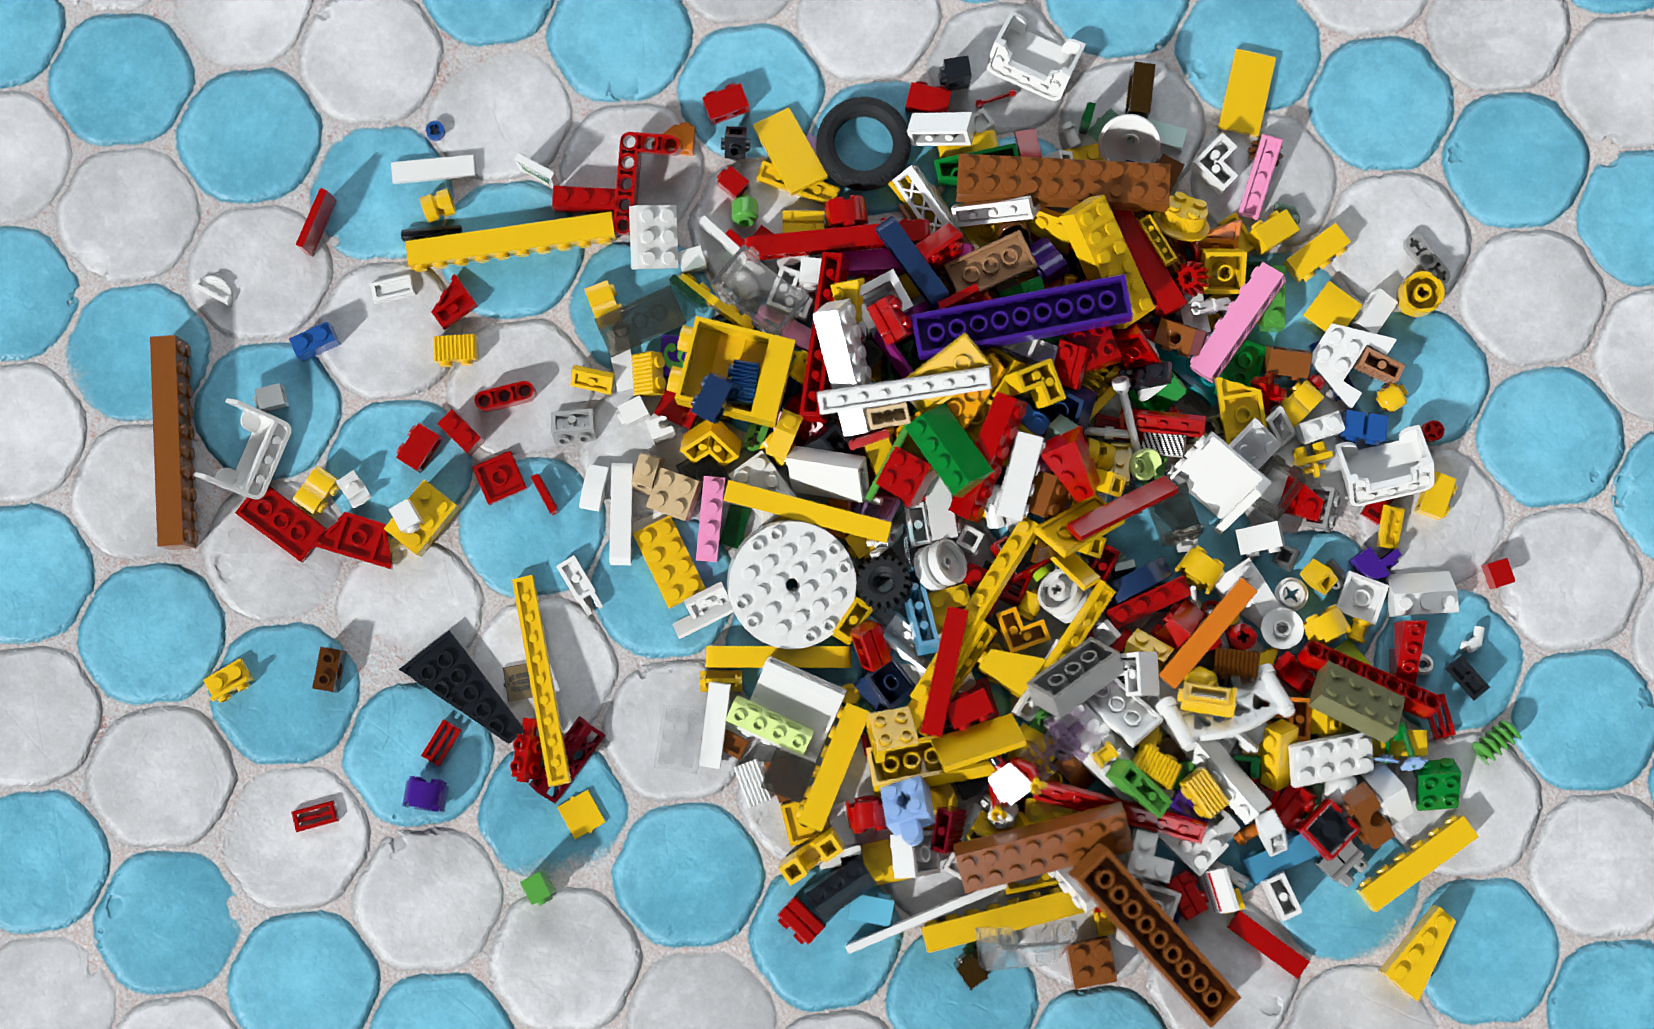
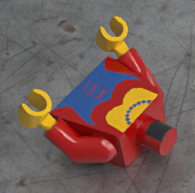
[988,755,1047,823]

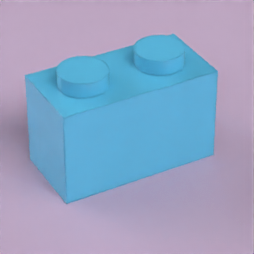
[847,891,895,927]

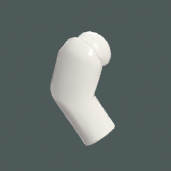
[1460,626,1485,653]

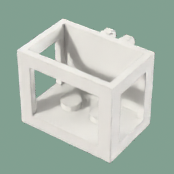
[858,269,913,346]

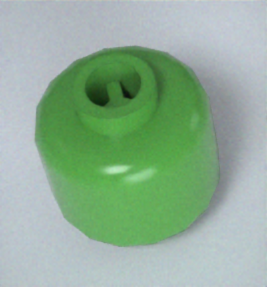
[731,195,759,227]

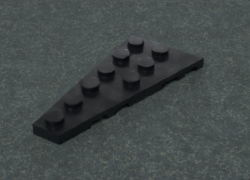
[399,630,524,744]

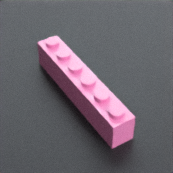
[1190,262,1286,384]

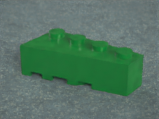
[933,143,1018,187]

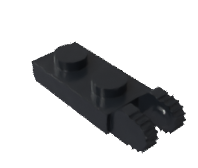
[1119,361,1172,391]

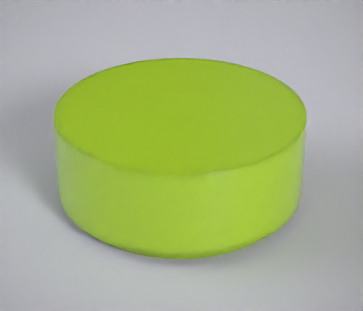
[1033,564,1054,583]

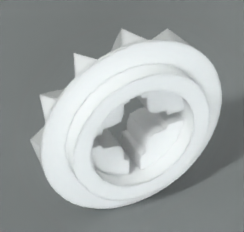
[1274,577,1308,611]

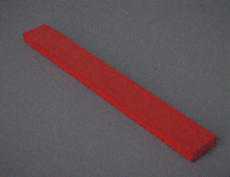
[1033,778,1207,844]

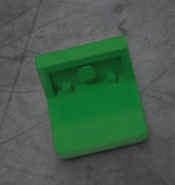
[1127,360,1187,412]
[1412,758,1461,811]

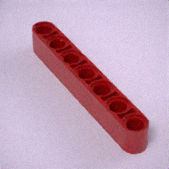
[1297,641,1442,719]

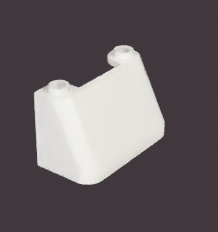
[986,11,1086,101]
[1335,425,1435,506]

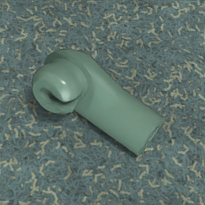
[1273,201,1300,225]

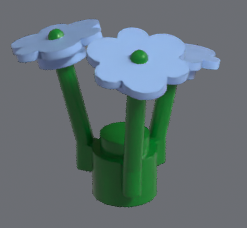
[1373,722,1428,771]

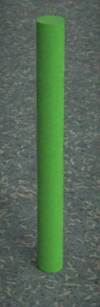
[865,424,909,502]

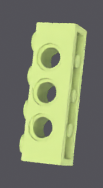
[725,695,815,756]

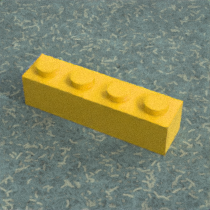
[1138,214,1177,267]

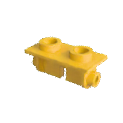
[699,670,742,692]

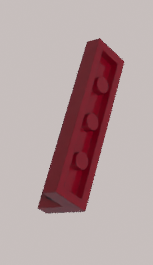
[529,716,606,804]

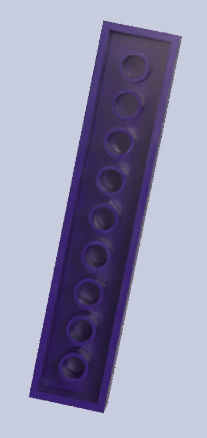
[911,274,1133,362]

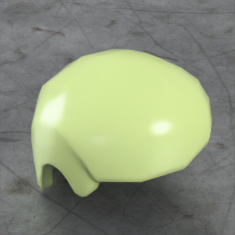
[1129,448,1162,481]

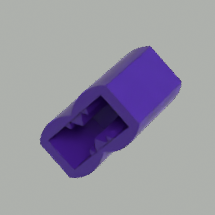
[1028,236,1069,285]

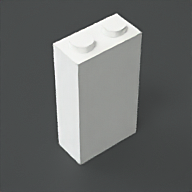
[786,446,870,503]

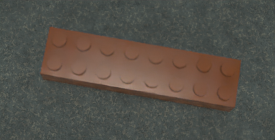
[953,801,1135,894]

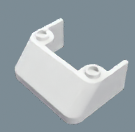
[193,398,291,499]

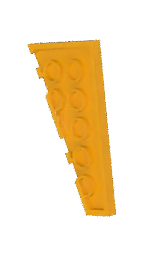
[893,352,1006,479]

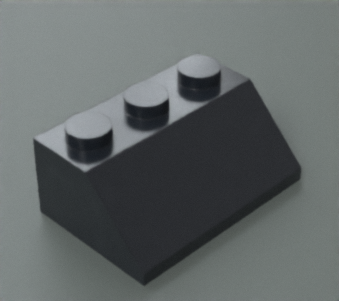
[804,854,877,921]

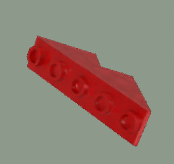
[1389,621,1427,684]

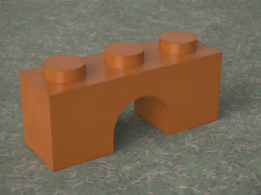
[1342,782,1395,850]

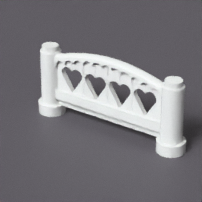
[1156,664,1295,751]

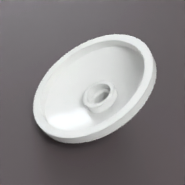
[1098,114,1161,163]

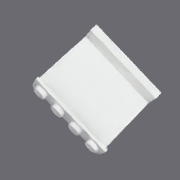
[1165,432,1271,535]
[737,656,847,763]

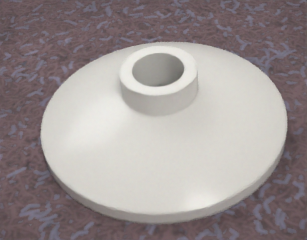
[1261,608,1304,650]

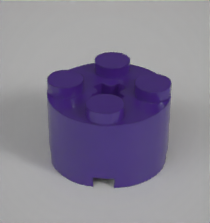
[402,776,449,812]

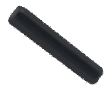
[401,225,463,242]

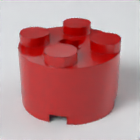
[824,195,869,229]
[845,794,888,834]

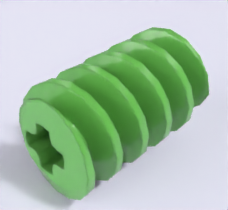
[1472,720,1522,765]

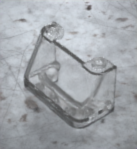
[711,244,809,337]
[976,920,1077,971]

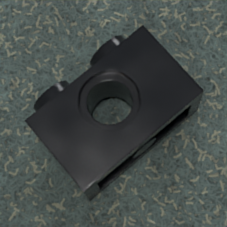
[939,55,972,91]

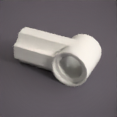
[985,484,1007,529]

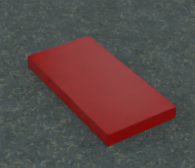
[235,486,327,563]

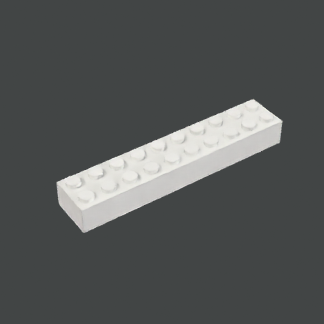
[1043,702,1229,877]

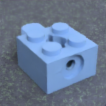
[880,775,936,846]

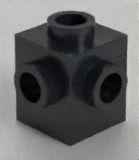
[721,126,751,160]

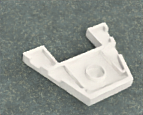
[1311,323,1396,409]

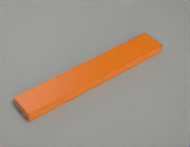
[1158,577,1258,689]

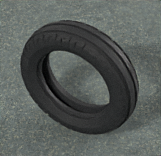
[816,97,911,191]

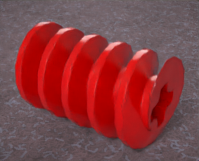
[1225,623,1257,650]

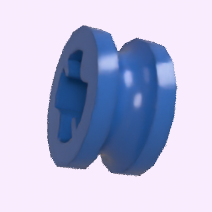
[425,121,445,141]

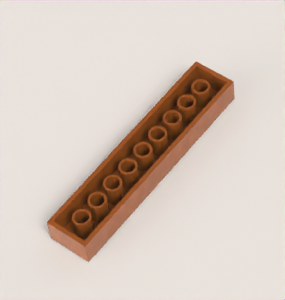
[956,154,1171,212]
[150,335,198,550]
[1068,842,1242,1028]

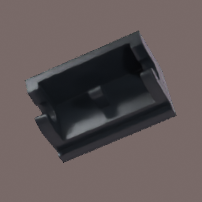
[1444,653,1490,701]

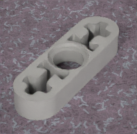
[1403,234,1451,285]

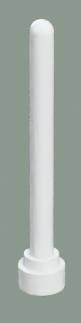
[1112,376,1141,453]

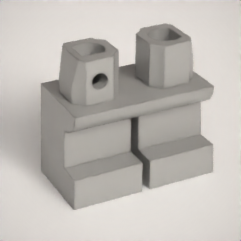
[1314,840,1369,887]

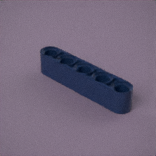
[875,216,951,310]

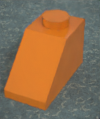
[651,122,696,156]

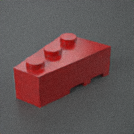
[1041,426,1100,502]

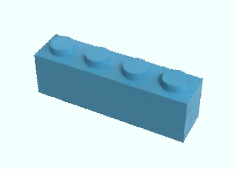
[903,567,940,656]
[1240,831,1319,884]

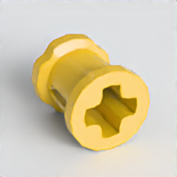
[1346,617,1371,644]
[1090,741,1119,769]

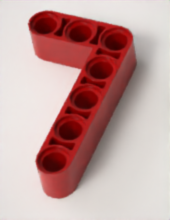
[613,132,683,236]

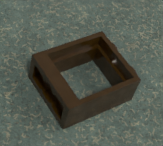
[1125,62,1156,119]

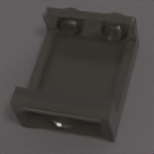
[1147,482,1204,547]

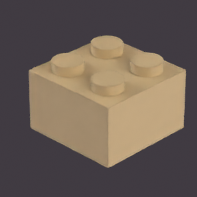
[646,467,703,522]

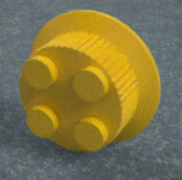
[1152,192,1210,242]

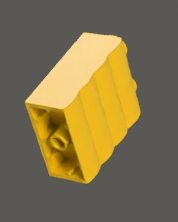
[667,316,796,428]

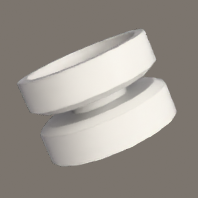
[914,538,967,592]
[1037,569,1092,623]

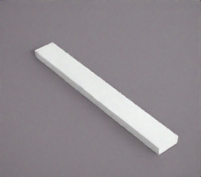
[817,366,992,415]
[845,884,1007,954]

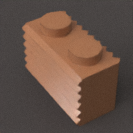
[1354,347,1405,384]

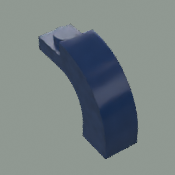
[1105,556,1173,610]

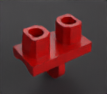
[1250,372,1287,415]

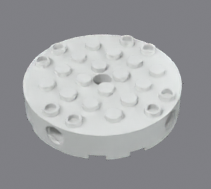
[727,520,856,649]

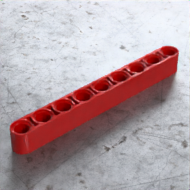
[744,219,931,261]

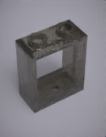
[1251,455,1307,521]

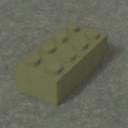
[1308,661,1405,743]

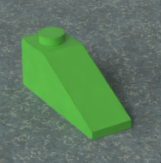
[1105,758,1173,818]

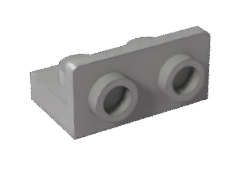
[551,408,596,445]
[1301,484,1341,532]

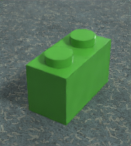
[520,869,556,906]

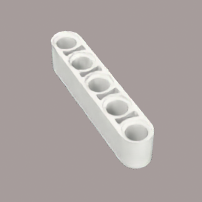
[609,463,634,566]

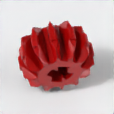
[1174,261,1212,297]

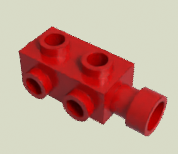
[510,717,542,783]

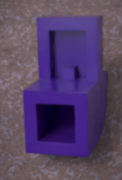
[1348,547,1402,580]

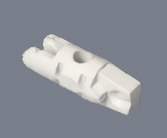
[866,523,906,558]

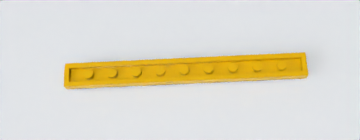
[910,517,1039,706]
[512,575,571,787]

